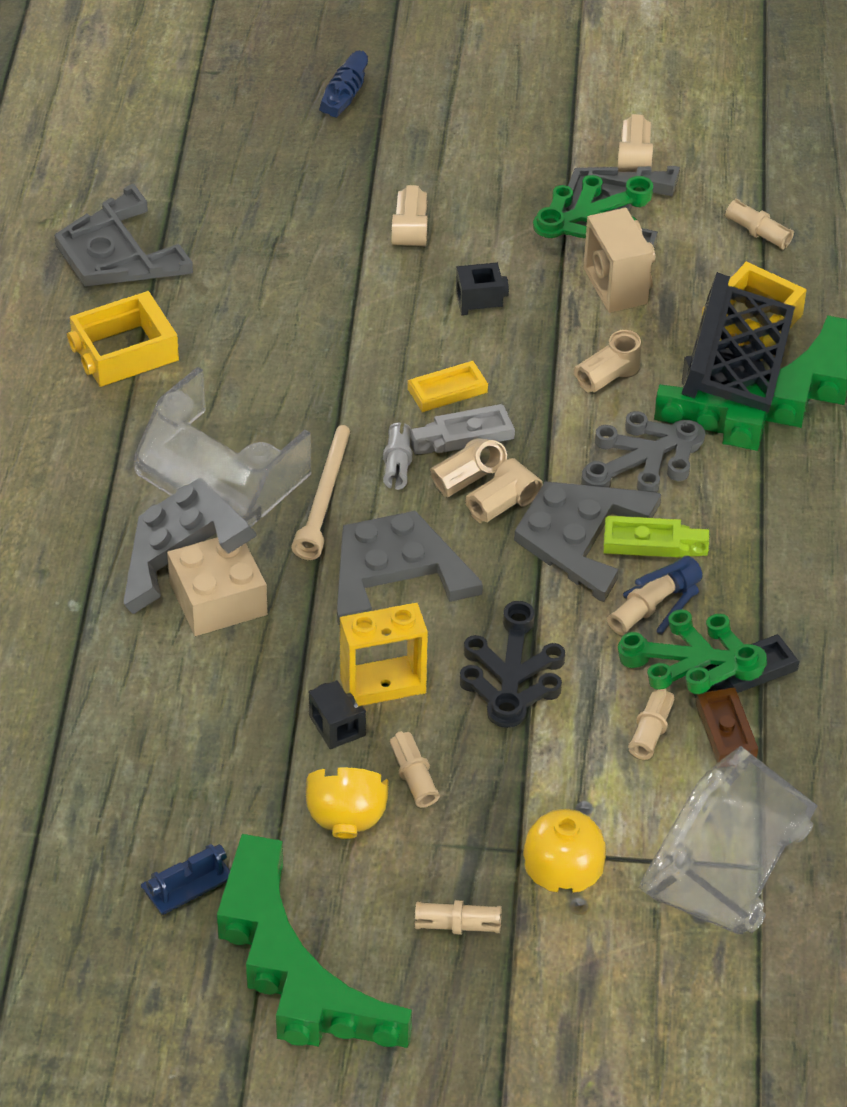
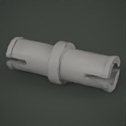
[383,422,412,490]

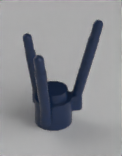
[623,556,703,634]

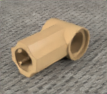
[618,114,653,172]
[392,185,428,247]
[574,330,641,393]
[430,438,507,497]
[466,458,543,523]

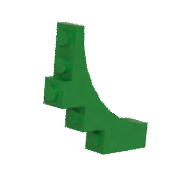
[654,315,847,451]
[217,834,412,1048]

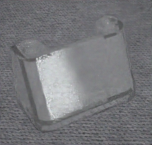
[639,746,818,935]

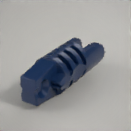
[319,50,368,118]

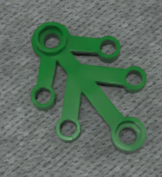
[533,175,653,239]
[618,610,767,694]

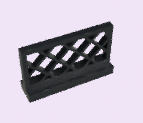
[681,272,795,412]

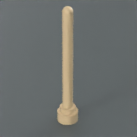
[292,425,350,560]

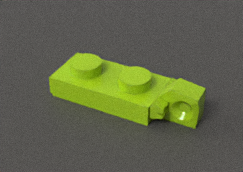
[603,516,709,558]

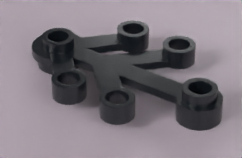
[460,601,565,728]

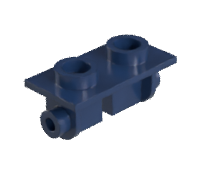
[141,844,230,915]

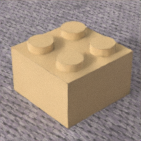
[583,208,655,313]
[167,537,268,636]

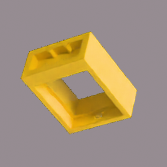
[702,261,807,361]
[67,291,179,387]
[340,602,428,706]

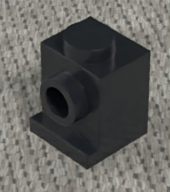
[455,262,509,316]
[309,680,366,750]

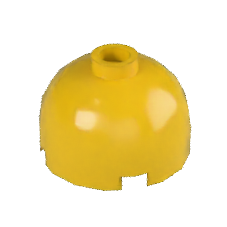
[306,767,388,839]
[523,809,606,893]

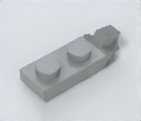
[410,404,515,455]

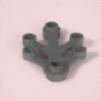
[581,411,705,492]

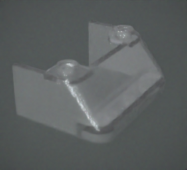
[134,367,311,527]

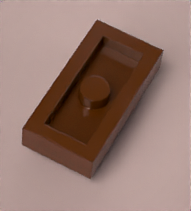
[696,687,759,765]

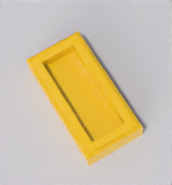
[408,361,488,412]

